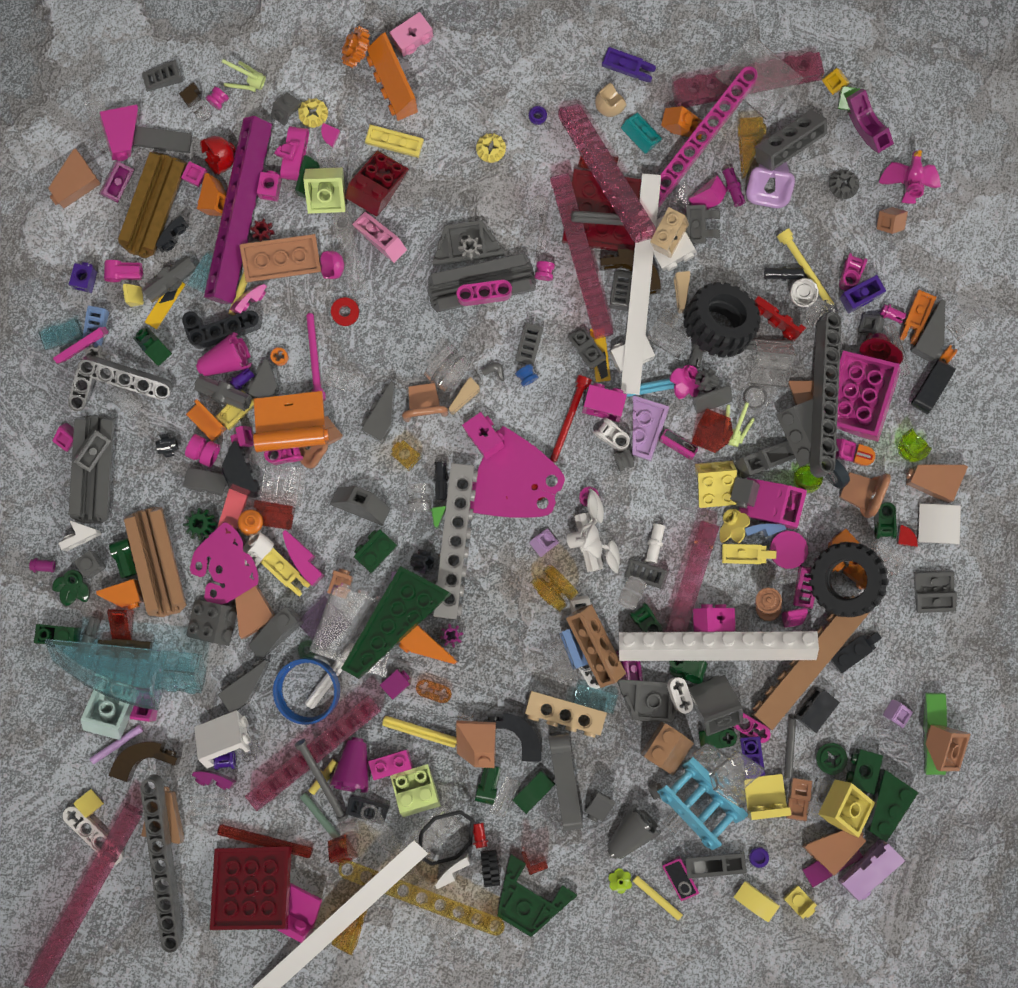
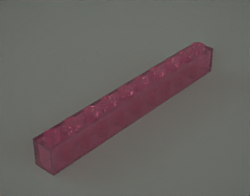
[24,802,143,988]

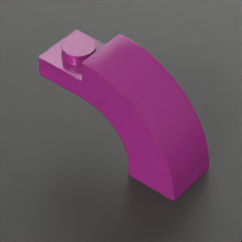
[846,89,894,153]

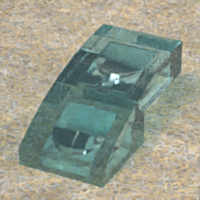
[187,253,213,293]
[573,684,618,714]

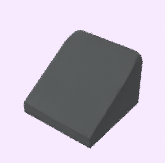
[858,313,885,335]

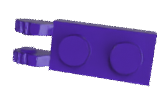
[602,47,656,82]

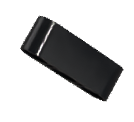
[911,359,956,415]

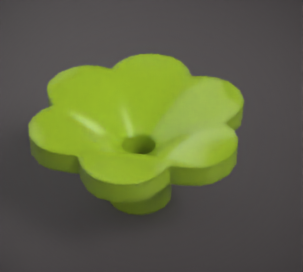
[608,868,632,894]

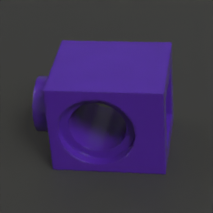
[68,262,98,293]

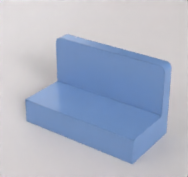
[559,629,588,670]

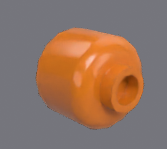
[237,509,263,536]

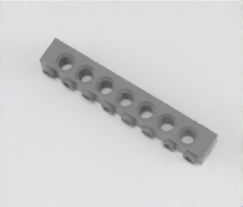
[433,463,478,620]

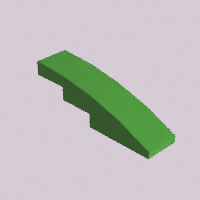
[923,693,947,775]

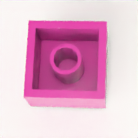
[582,383,627,423]

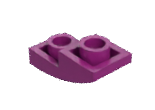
[192,770,236,790]

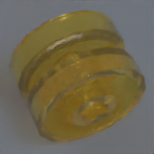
[530,563,579,613]

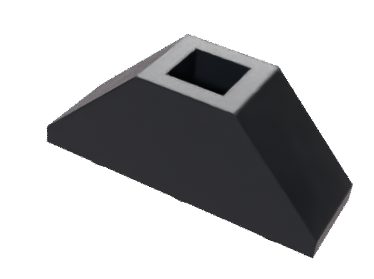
[222,441,260,498]

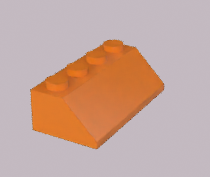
[366,32,418,121]

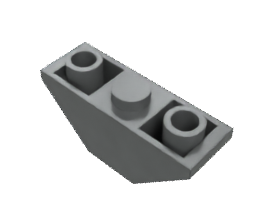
[330,486,390,526]

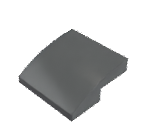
[914,570,957,613]

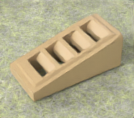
[673,271,690,314]
[449,377,480,415]

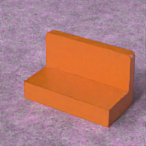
[186,399,227,442]

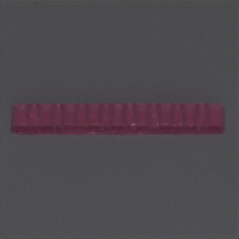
[558,103,656,243]
[550,172,614,340]

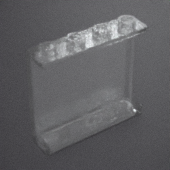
[309,583,392,678]

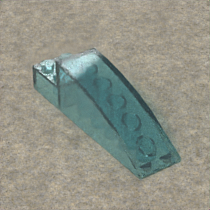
[45,639,206,710]

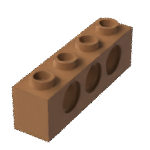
[566,604,626,688]

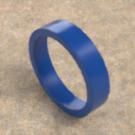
[273,657,340,725]

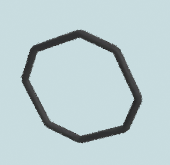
[418,810,474,866]

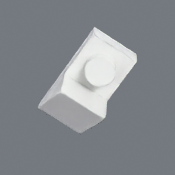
[59,521,102,551]

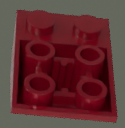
[345,150,409,217]

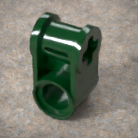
[874,502,897,539]
[629,602,662,632]
[669,661,708,684]
[698,729,737,752]

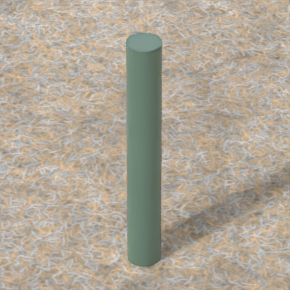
[300,793,342,843]

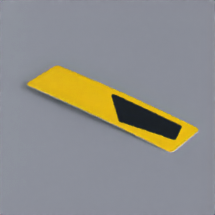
[145,282,185,329]
[590,328,611,382]

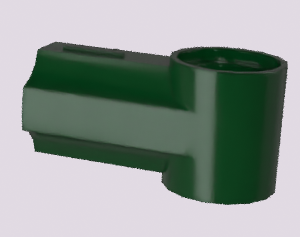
[109,538,137,579]
[475,766,501,806]

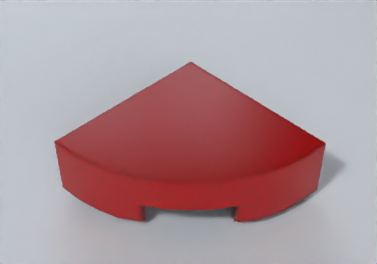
[897,525,918,547]

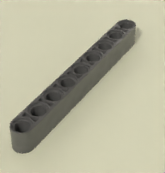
[810,312,842,478]
[140,774,184,953]

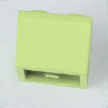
[390,764,441,817]

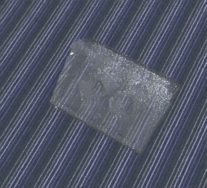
[399,802,461,862]

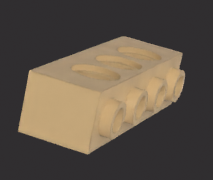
[524,691,607,738]

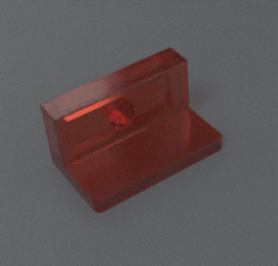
[254,500,295,530]
[521,847,548,875]

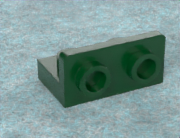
[354,529,398,574]

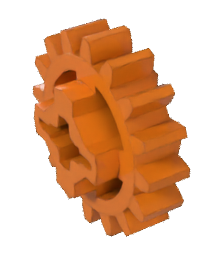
[341,26,370,68]

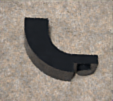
[483,713,541,762]

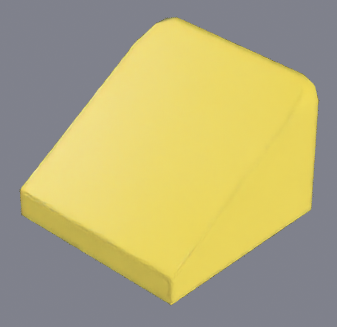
[123,284,144,307]
[73,789,104,818]

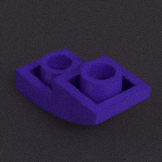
[740,736,765,778]

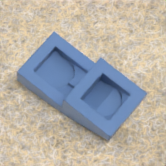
[745,524,786,538]

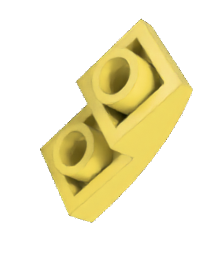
[733,881,780,922]

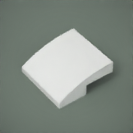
[918,504,961,545]
[435,853,471,889]

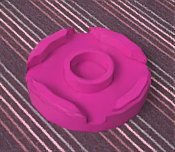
[769,531,808,569]

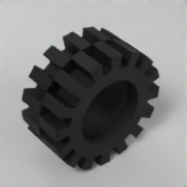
[480,849,500,887]

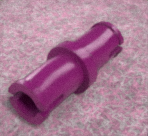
[722,167,746,207]

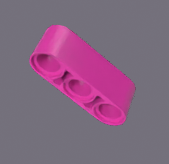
[280,126,309,181]
[457,280,512,306]

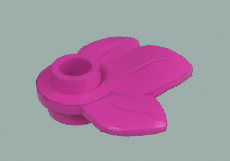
[670,365,699,399]

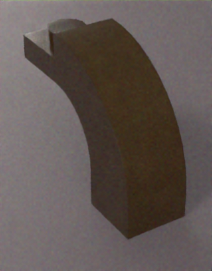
[599,249,661,295]
[108,741,181,782]

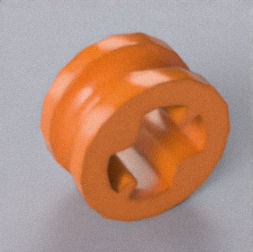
[940,345,958,363]
[270,347,289,366]

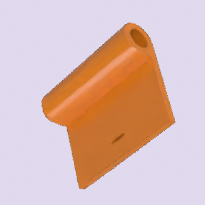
[253,391,330,452]

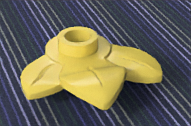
[720,509,750,543]

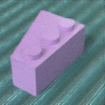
[838,839,905,901]

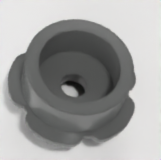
[648,781,662,800]

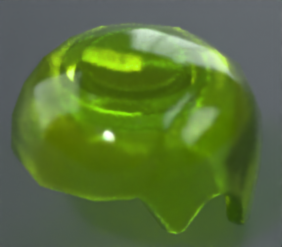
[793,465,823,493]

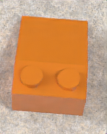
[398,625,458,664]

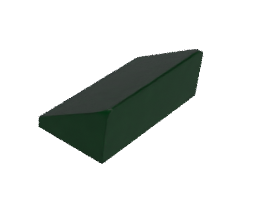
[295,155,320,198]

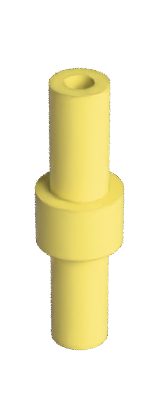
[308,759,338,795]

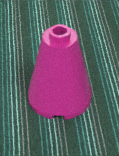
[196,333,252,376]

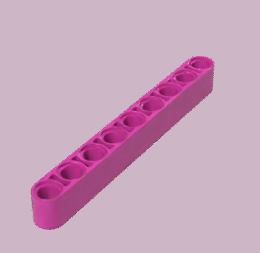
[658,66,757,207]

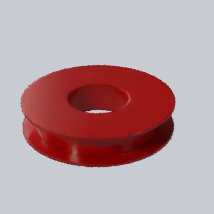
[331,297,359,326]

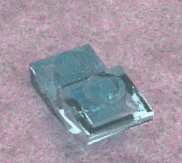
[39,319,83,350]

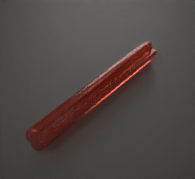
[217,824,313,858]

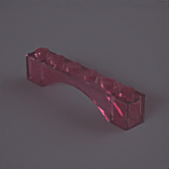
[664,521,720,632]

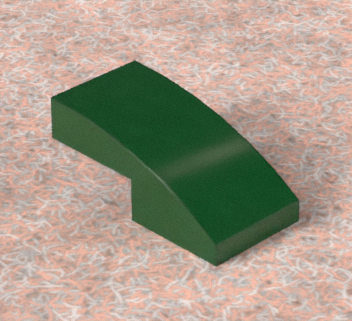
[512,770,555,814]

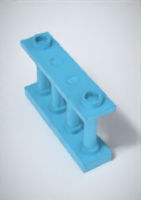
[657,756,749,850]

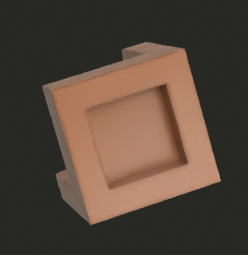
[877,207,908,234]

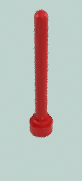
[550,375,592,463]

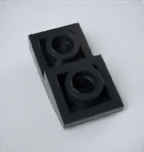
[156,216,189,253]

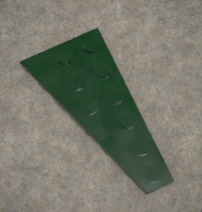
[341,566,451,679]

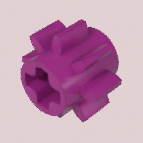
[440,624,464,648]

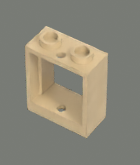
[650,207,689,258]

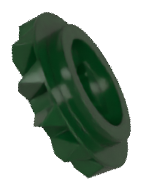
[816,743,848,775]

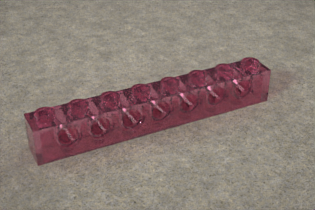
[672,52,824,108]
[245,695,383,811]

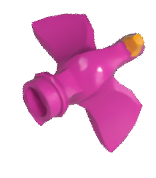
[879,150,941,204]

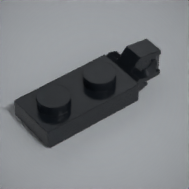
[831,632,882,674]

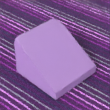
[529,528,559,557]
[883,699,913,728]

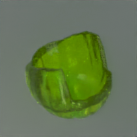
[898,428,932,462]

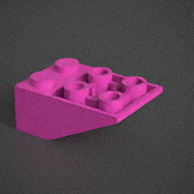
[739,478,807,530]

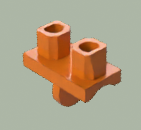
[843,561,867,590]

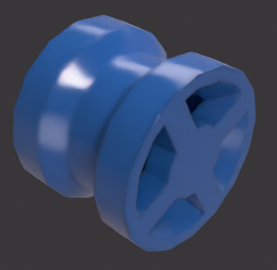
[515,364,539,387]

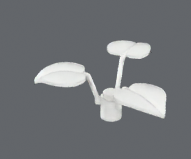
[567,489,620,573]

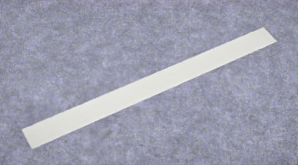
[621,174,661,395]
[253,841,428,988]

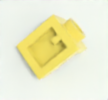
[783,885,817,919]

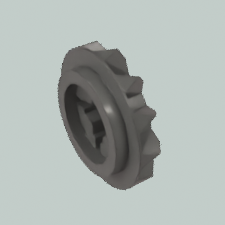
[829,169,859,199]

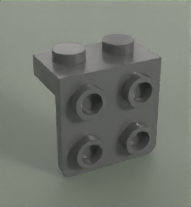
[186,600,237,646]

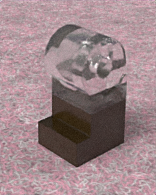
[179,82,212,121]

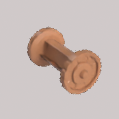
[756,588,782,621]

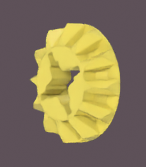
[298,98,328,128]
[476,133,506,163]

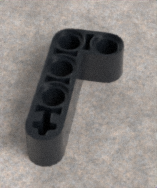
[182,310,262,349]

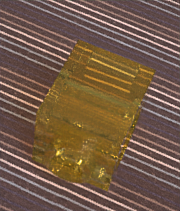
[391,440,422,471]

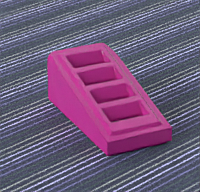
[793,565,815,609]
[781,608,808,628]

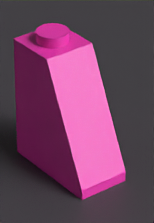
[100,104,138,161]

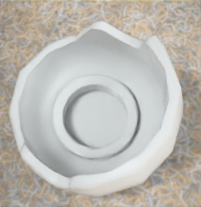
[789,278,819,307]

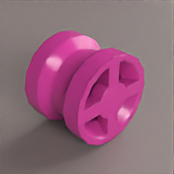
[205,86,229,110]
[534,261,555,281]
[579,487,599,507]

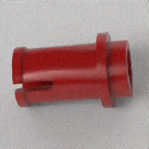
[473,822,489,849]

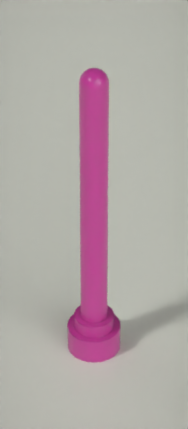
[306,313,326,401]

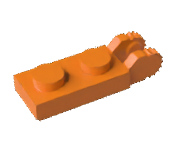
[899,290,936,345]

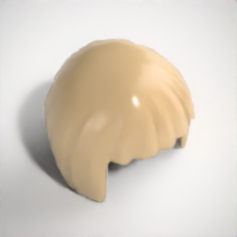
[595,83,627,117]

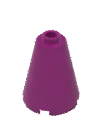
[329,737,369,793]

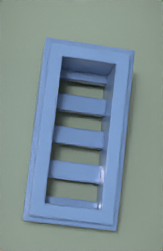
[82,305,109,347]

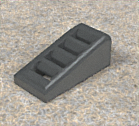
[142,60,183,92]
[609,271,632,311]
[515,323,544,366]
[625,559,669,590]

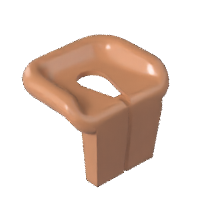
[402,383,448,422]
[292,416,343,469]
[839,472,891,518]

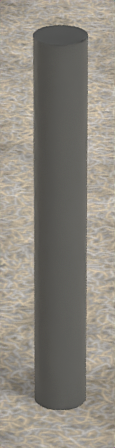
[785,719,796,778]

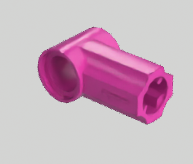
[104,260,143,282]

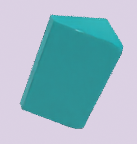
[621,112,662,154]

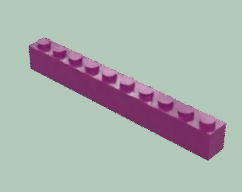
[204,116,272,304]

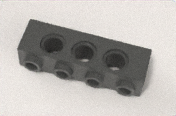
[755,110,827,171]

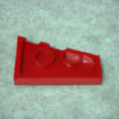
[754,296,806,342]

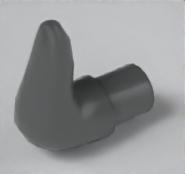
[481,362,505,381]

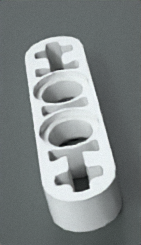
[63,806,125,865]

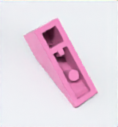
[352,212,407,263]

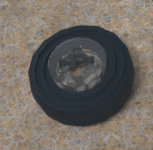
[822,459,850,489]

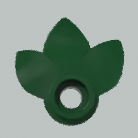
[52,569,90,607]

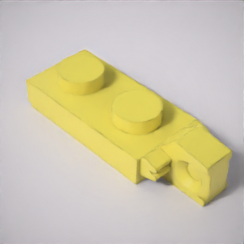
[722,544,777,564]

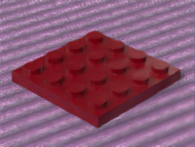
[562,169,642,252]
[210,847,292,931]

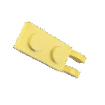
[260,548,311,597]

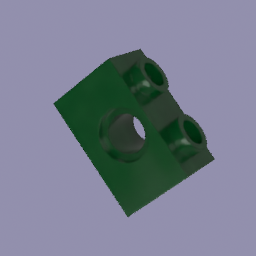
[846,748,883,794]

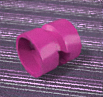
[185,434,221,467]

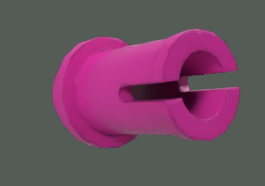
[880,304,906,324]

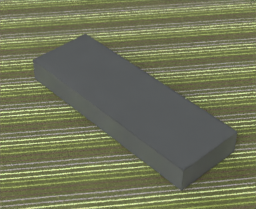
[133,126,192,153]

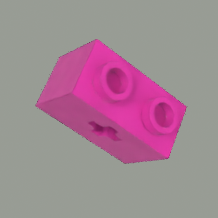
[462,412,505,460]
[693,604,736,632]
[368,749,413,780]

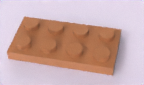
[240,234,321,283]

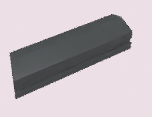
[427,254,536,313]
[68,415,115,524]

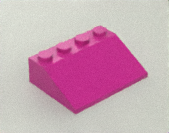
[825,350,901,442]

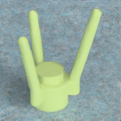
[222,59,266,92]
[722,402,755,447]

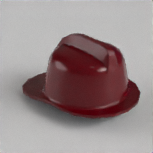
[860,333,903,364]

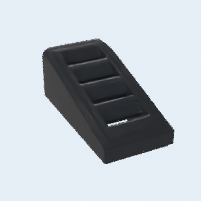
[345,794,390,825]

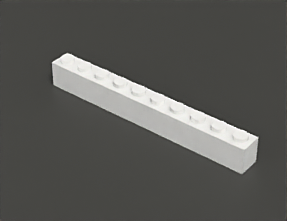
[619,631,819,661]

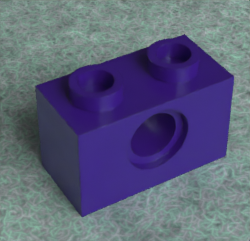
[839,275,886,314]

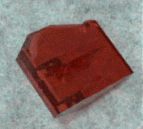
[692,409,733,454]

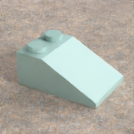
[80,670,140,740]

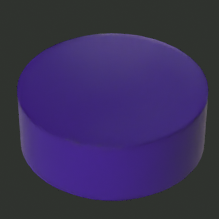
[748,847,769,868]

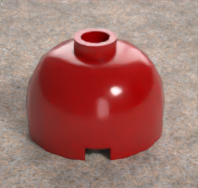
[200,136,236,175]

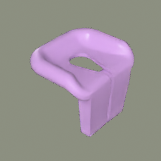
[746,162,795,208]

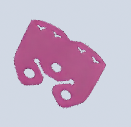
[190,522,259,605]

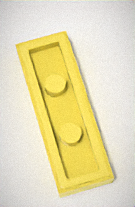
[365,124,424,158]

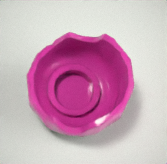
[320,251,345,279]

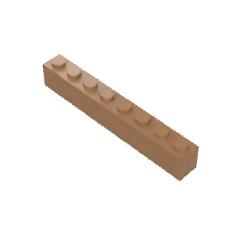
[751,595,870,730]

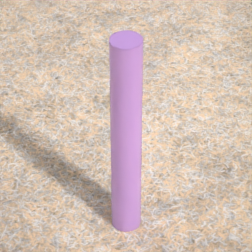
[90,725,143,764]

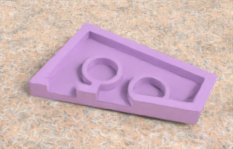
[633,395,669,461]

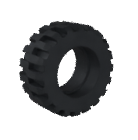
[683,282,761,357]
[809,542,889,618]

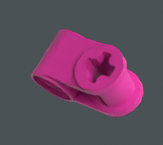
[839,252,867,291]
[264,448,303,465]

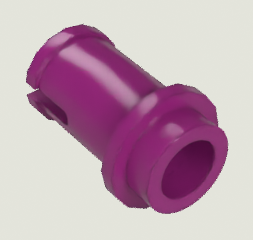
[29,558,56,573]

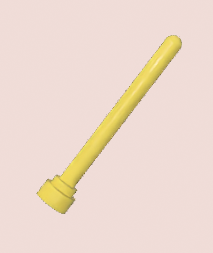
[777,228,834,308]

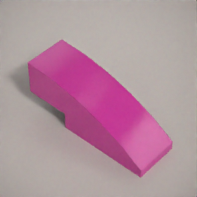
[282,530,325,586]

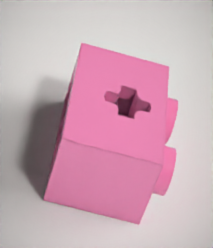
[389,12,433,57]

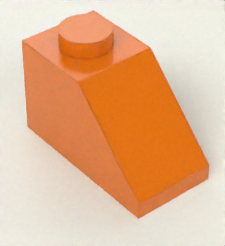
[96,579,144,610]

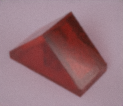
[107,609,134,640]
[328,834,358,865]

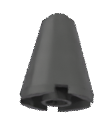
[607,804,661,859]

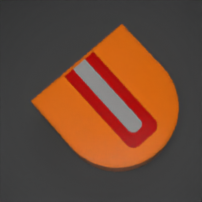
[853,444,875,466]

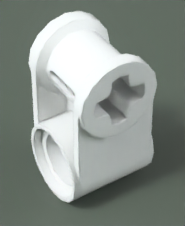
[593,417,630,452]
[243,531,274,567]

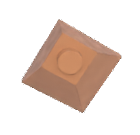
[456,721,496,768]
[925,725,971,771]

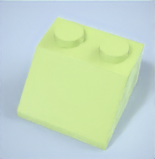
[303,167,346,214]

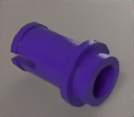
[230,368,255,390]

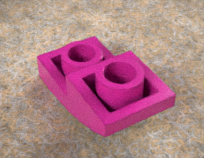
[230,284,267,314]

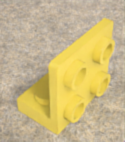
[695,461,737,508]
[743,774,791,820]

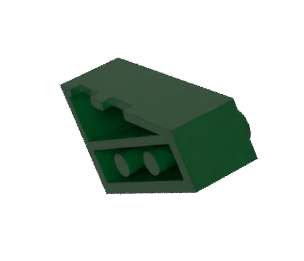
[864,768,919,842]

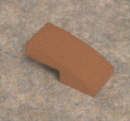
[786,778,812,822]

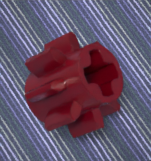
[250,218,275,242]

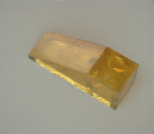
[737,117,766,179]

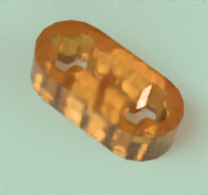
[416,679,452,703]

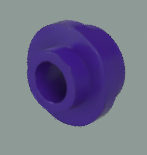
[528,106,547,125]

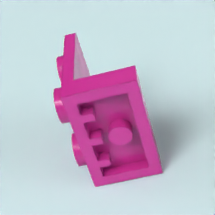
[278,883,322,943]

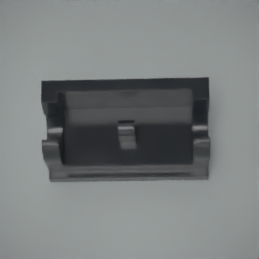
[794,687,840,733]

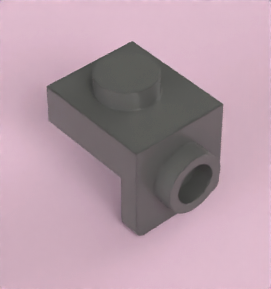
[271,92,302,126]

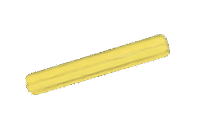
[382,716,457,748]

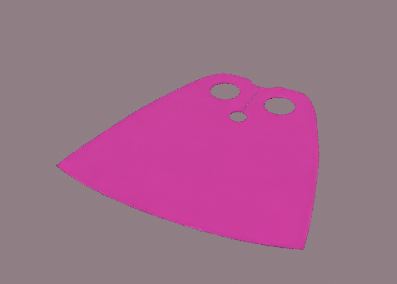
[470,426,565,518]

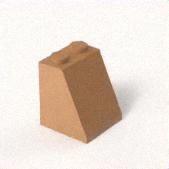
[640,722,694,776]

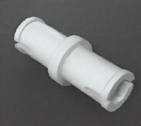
[645,524,666,564]

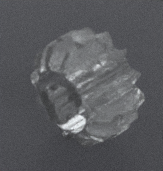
[618,576,646,610]

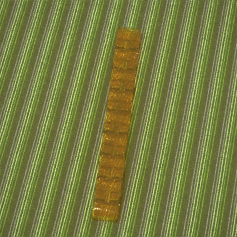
[337,859,505,936]

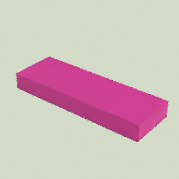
[53,327,109,364]

